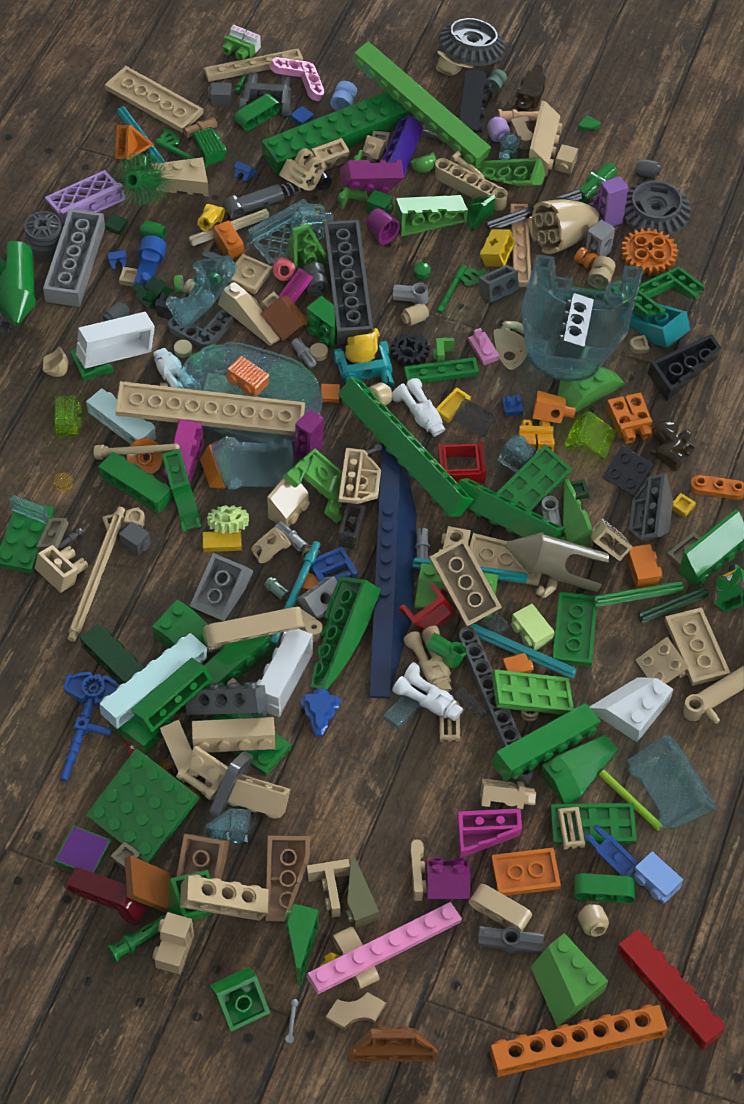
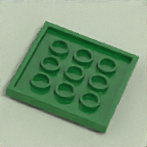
[86,748,200,864]

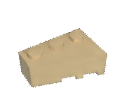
[152,157,209,197]

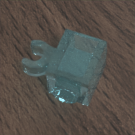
[499,133,521,160]

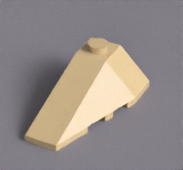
[218,282,280,346]

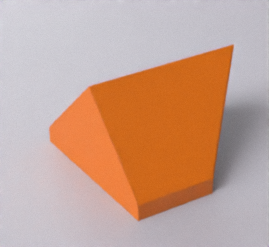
[115,125,154,160]

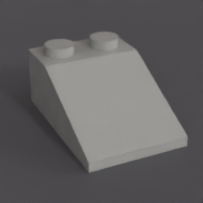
[190,553,253,621]

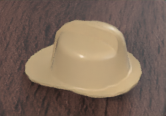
[436,51,473,76]

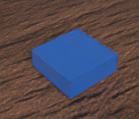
[290,106,314,125]

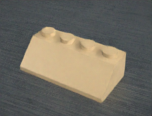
[529,101,562,176]

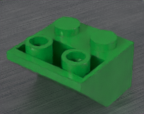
[306,296,335,350]

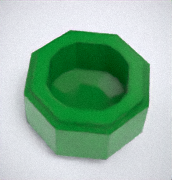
[413,262,431,280]

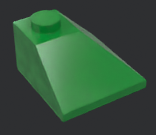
[168,870,214,923]

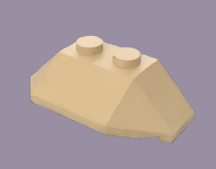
[338,448,381,504]

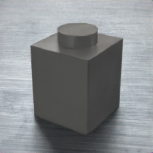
[208,83,232,107]
[119,521,151,556]

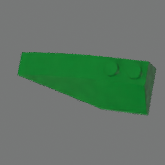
[310,576,381,690]

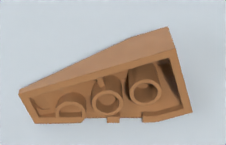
[266,836,310,922]

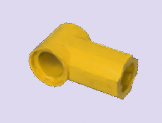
[197,204,225,231]

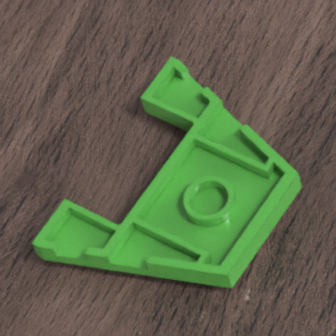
[283,449,342,523]

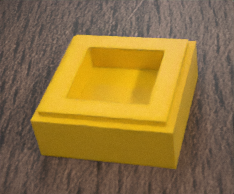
[672,493,696,518]

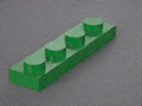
[404,357,479,383]

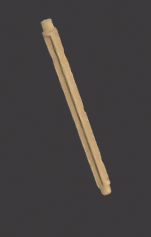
[67,507,126,642]

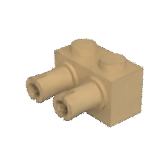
[35,545,88,593]

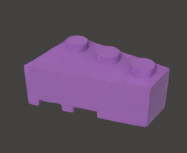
[589,176,629,227]

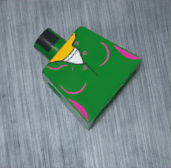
[714,565,744,613]

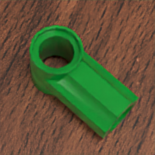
[425,632,467,668]

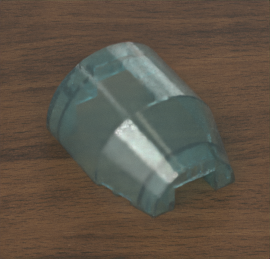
[521,255,643,381]

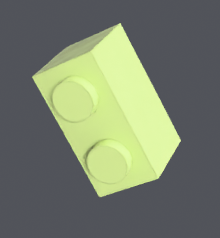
[511,604,555,651]

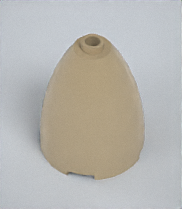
[529,199,600,254]

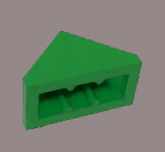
[466,194,495,232]

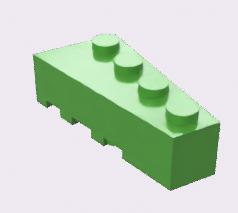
[395,195,468,237]

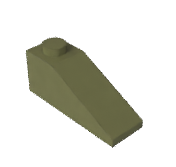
[345,857,379,929]

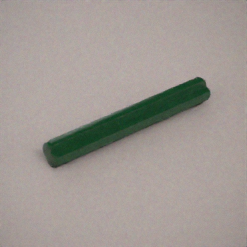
[638,586,709,623]

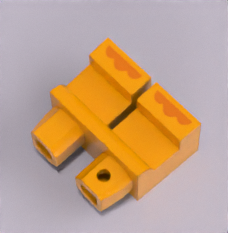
[518,420,555,454]

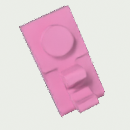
[467,328,499,366]

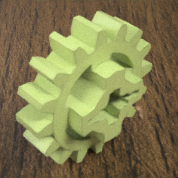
[207,505,249,534]

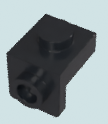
[155,293,180,320]

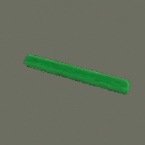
[593,581,684,607]

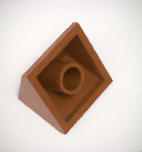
[261,295,307,342]

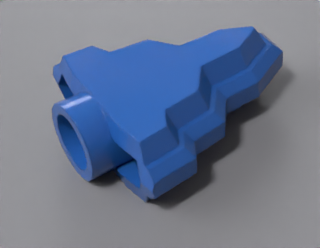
[301,689,341,737]

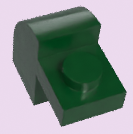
[132,275,173,309]

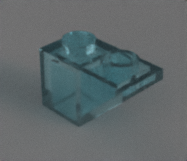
[206,808,251,843]

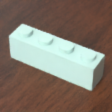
[86,388,156,444]

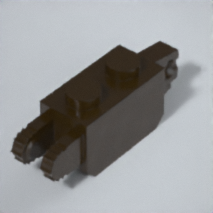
[516,64,546,112]

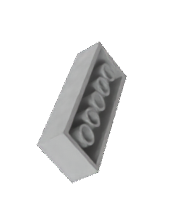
[43,209,105,307]

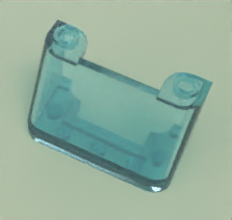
[166,255,236,328]
[211,437,294,489]
[627,734,718,830]

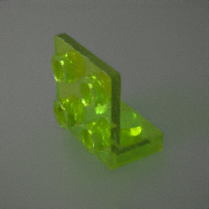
[564,411,616,460]

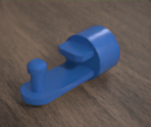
[134,235,167,286]

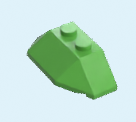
[558,363,625,413]

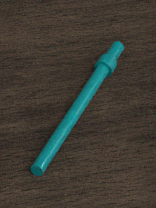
[271,541,321,645]

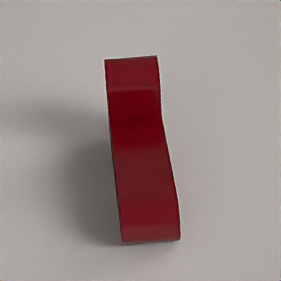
[63,867,148,925]

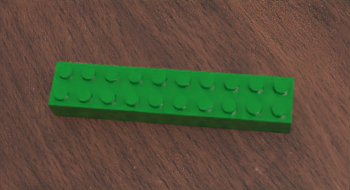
[262,91,418,177]

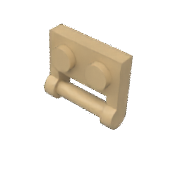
[176,746,228,800]

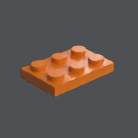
[491,848,561,896]

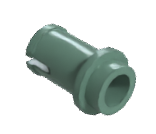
[264,577,289,601]

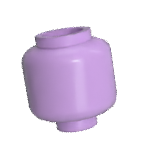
[486,117,511,143]

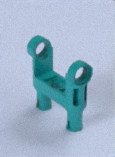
[333,341,395,388]

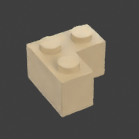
[153,912,194,975]

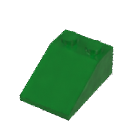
[152,600,216,665]
[285,904,319,985]

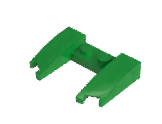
[621,267,705,317]

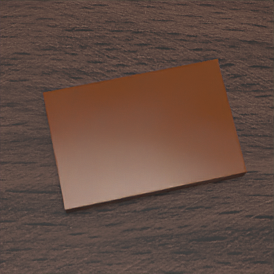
[125,856,171,913]

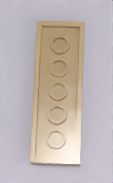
[105,66,203,133]

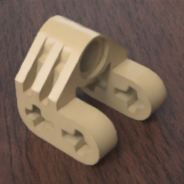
[279,148,325,191]

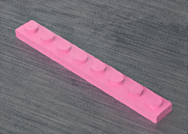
[306,902,462,995]

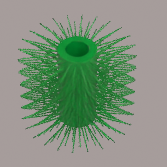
[112,152,174,206]

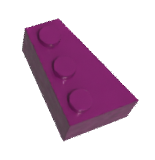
[340,160,404,194]

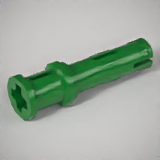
[107,915,165,962]

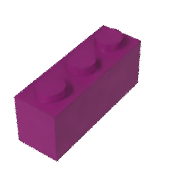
[294,409,324,460]

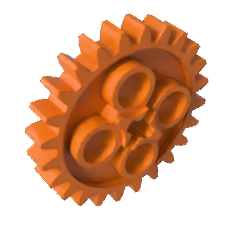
[621,228,678,276]

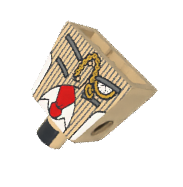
[591,519,632,561]

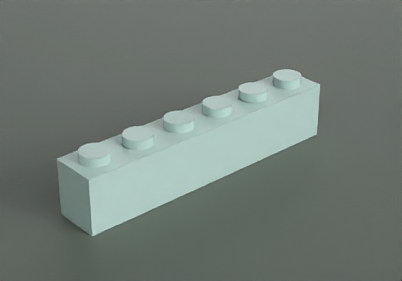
[100,633,207,729]

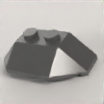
[629,473,673,541]

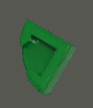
[577,115,601,131]

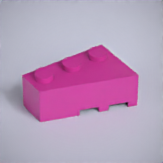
[164,419,203,486]
[457,809,522,858]

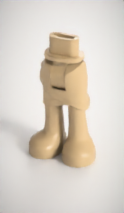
[403,626,452,692]

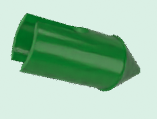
[0,241,36,326]

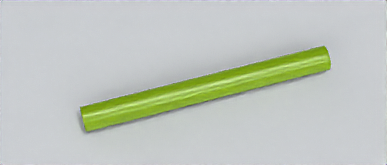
[599,770,663,831]

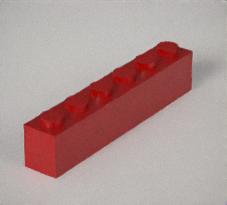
[617,929,725,1050]

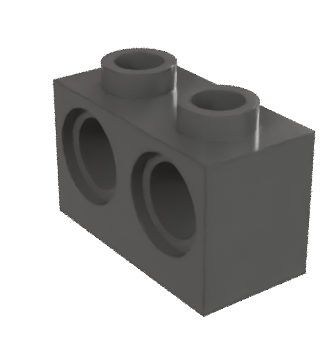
[479,265,519,302]

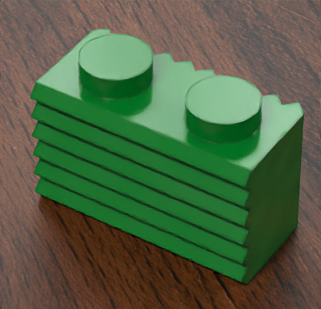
[193,127,227,165]

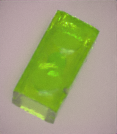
[55,395,82,437]

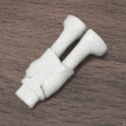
[153,348,201,391]
[392,378,445,437]
[392,662,463,721]

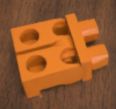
[606,392,652,444]

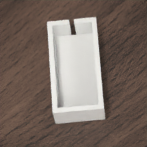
[76,312,155,368]
[257,629,313,717]

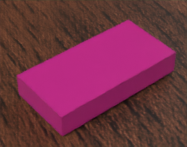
[279,268,313,303]

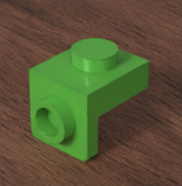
[433,338,454,362]

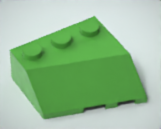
[530,933,608,1028]

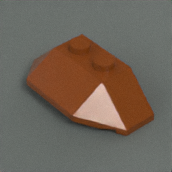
[349,1026,438,1062]

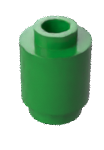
[139,220,166,240]

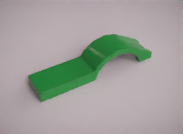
[162,449,202,533]

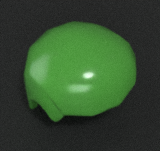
[411,152,436,173]

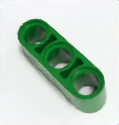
[234,93,282,131]
[574,873,635,903]

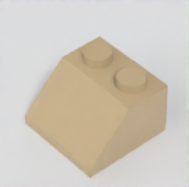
[267,479,310,527]

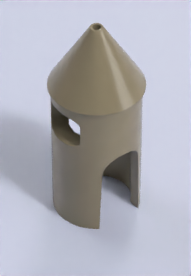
[506,532,609,592]

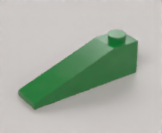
[540,735,618,804]

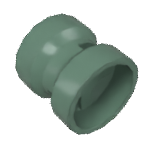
[488,69,507,93]

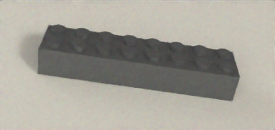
[324,220,373,345]

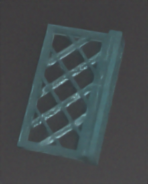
[247,199,324,266]

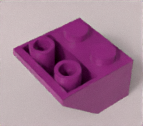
[426,857,470,899]

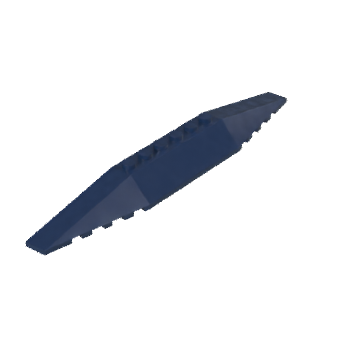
[370,443,417,698]

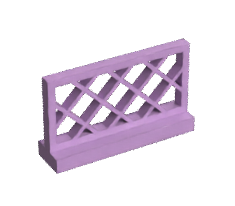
[45,170,126,225]

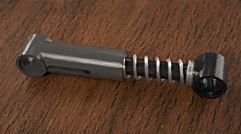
[223,166,332,220]

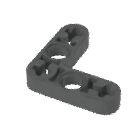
[168,309,234,350]
[209,751,253,819]

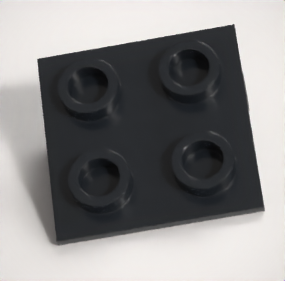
[602,446,654,496]

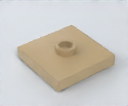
[224,254,273,294]

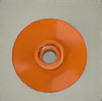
[127,438,163,474]

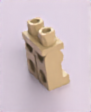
[480,779,536,809]

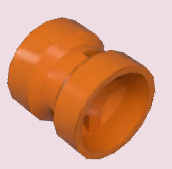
[574,247,598,270]

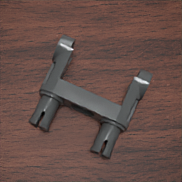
[239,72,291,116]

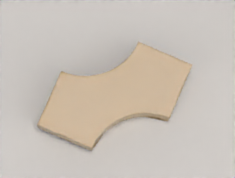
[326,992,386,1030]

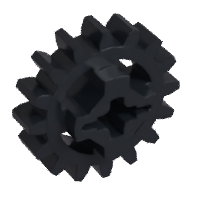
[391,332,430,367]

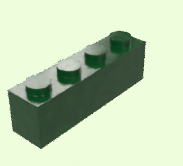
[80,624,146,685]

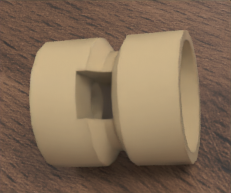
[587,256,616,289]

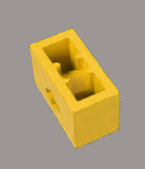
[480,230,516,267]

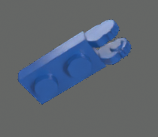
[584,824,639,876]

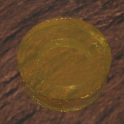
[54,472,73,491]

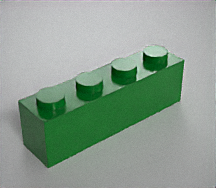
[98,452,172,514]
[131,657,213,732]

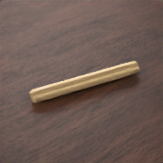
[189,209,269,246]

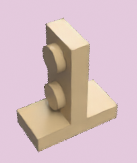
[307,859,350,918]

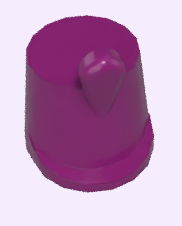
[366,208,400,245]

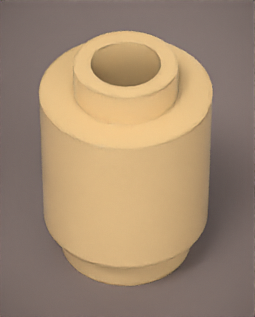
[401,304,429,326]

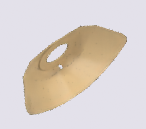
[494,329,528,370]

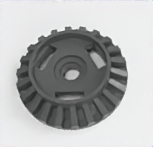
[438,18,505,66]
[623,180,691,236]

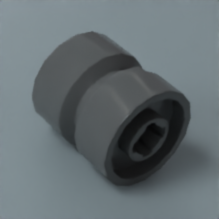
[303,262,330,296]

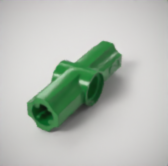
[578,162,618,203]

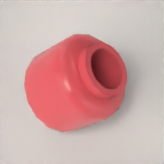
[273,257,296,281]

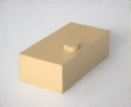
[428,538,502,627]

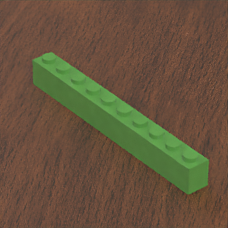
[353,41,491,167]

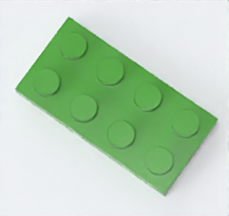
[492,669,574,715]

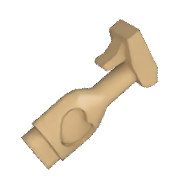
[450,151,485,179]

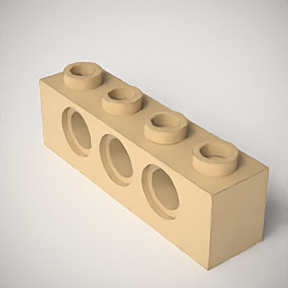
[180,875,269,921]

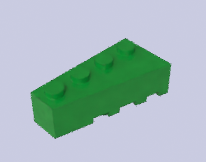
[204,635,276,687]

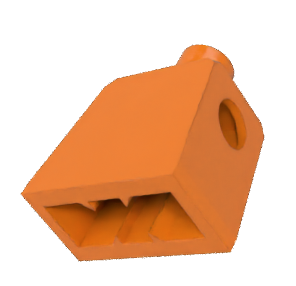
[532,391,576,423]

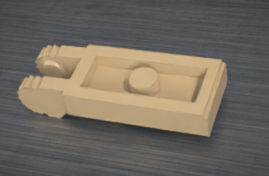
[410,839,427,901]

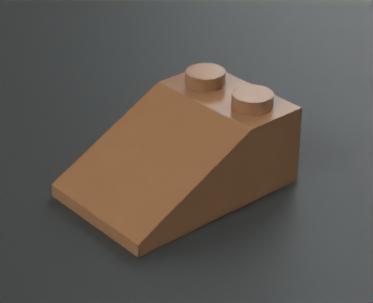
[176,834,230,879]

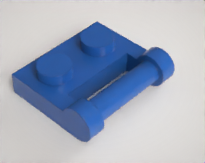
[310,546,358,582]

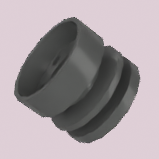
[24,211,62,259]

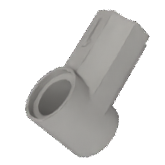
[393,283,428,305]
[540,496,562,526]

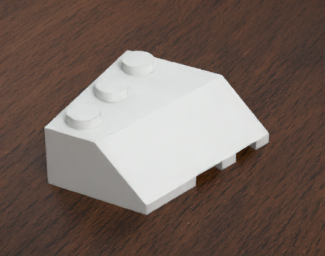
[590,677,673,742]

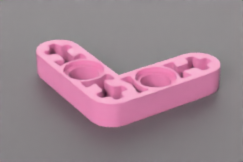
[270,57,325,101]

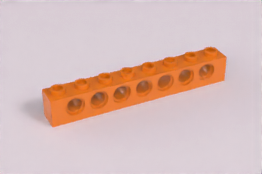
[490,1004,667,1077]

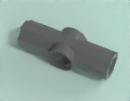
[478,926,544,954]

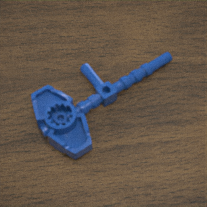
[60,672,120,782]

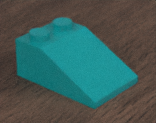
[624,303,690,348]

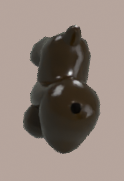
[649,421,695,471]

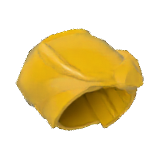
[345,328,380,364]

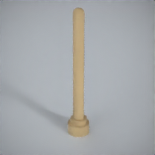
[94,444,180,460]

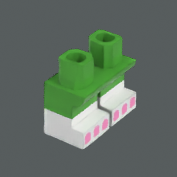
[222,25,261,60]

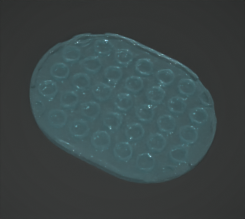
[177,342,323,446]

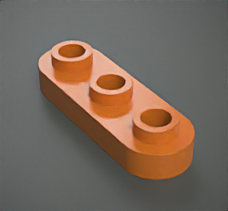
[690,475,744,500]

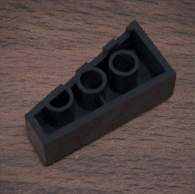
[459,70,489,135]
[647,334,721,401]

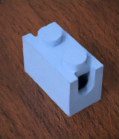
[633,852,683,904]

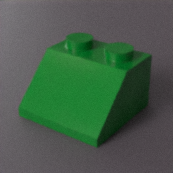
[210,967,270,1032]

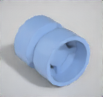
[330,81,357,111]

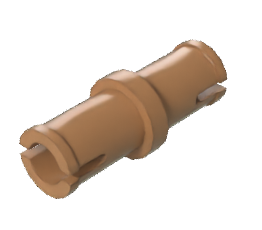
[183,117,217,138]

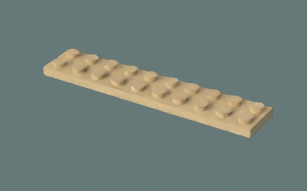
[115,381,305,436]

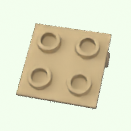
[635,637,689,684]

